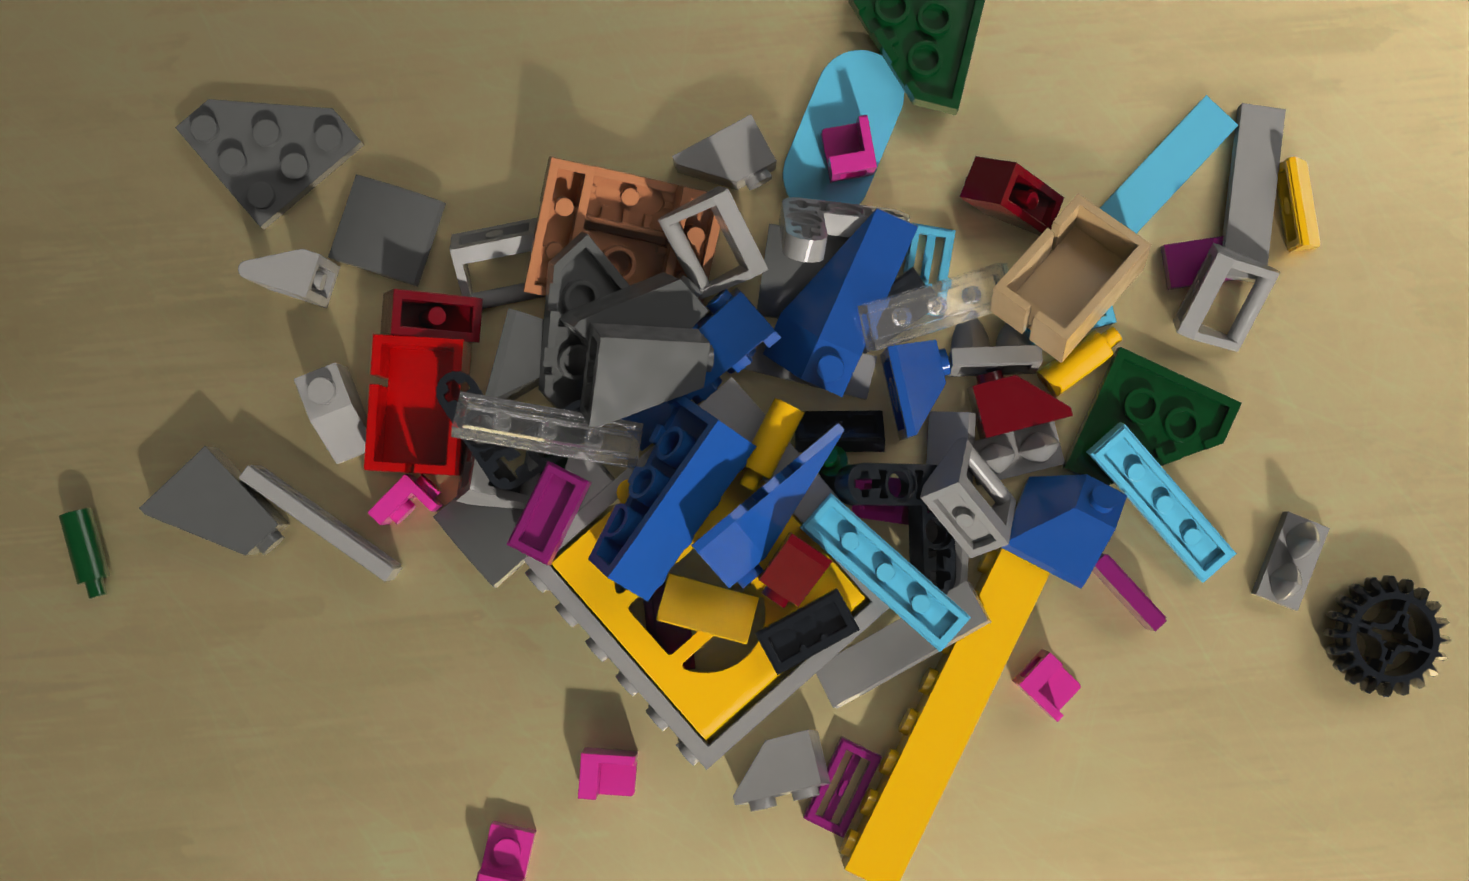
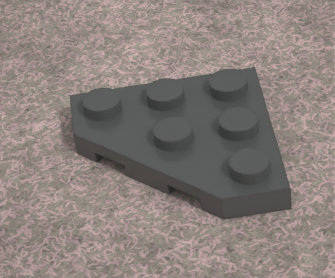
[175,99,364,230]
[538,232,630,424]

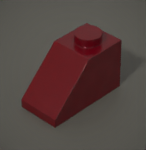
[960,156,1064,236]
[380,289,483,343]
[967,370,1073,439]
[758,532,832,608]

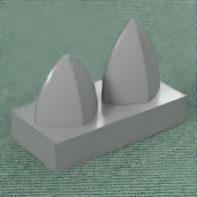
[948,310,1043,377]
[974,421,1065,485]
[1251,512,1330,611]

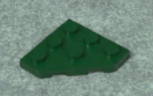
[848,0,985,115]
[1062,347,1242,485]

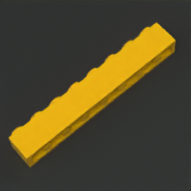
[839,547,1050,881]

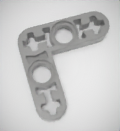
[779,197,910,263]

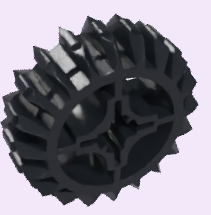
[1323,575,1452,697]

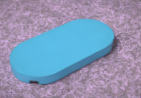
[783,50,904,205]

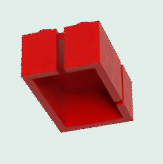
[364,334,472,476]

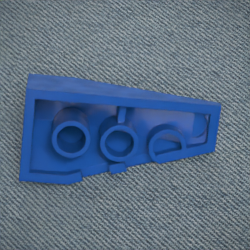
[763,208,918,397]
[691,423,844,589]

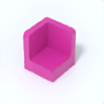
[821,115,877,183]
[1012,649,1081,722]
[578,747,638,800]

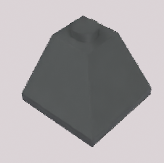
[485,308,544,405]

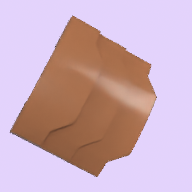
[523,156,720,304]

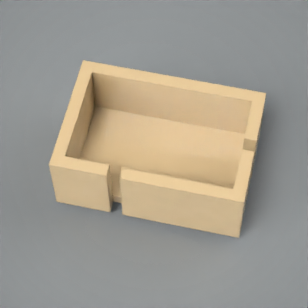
[990,194,1152,363]

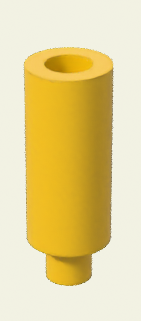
[1037,326,1122,398]
[739,398,804,492]

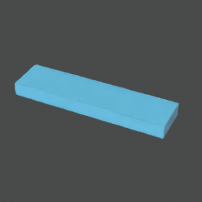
[1100,95,1238,234]
[1086,422,1237,583]
[800,493,971,652]

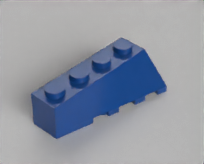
[614,287,781,451]
[588,395,757,601]

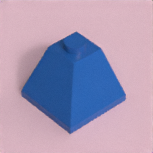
[880,340,951,441]
[1001,474,1127,589]

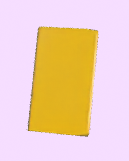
[1277,157,1320,252]
[656,573,759,644]

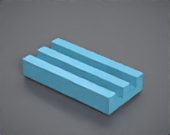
[903,223,956,318]

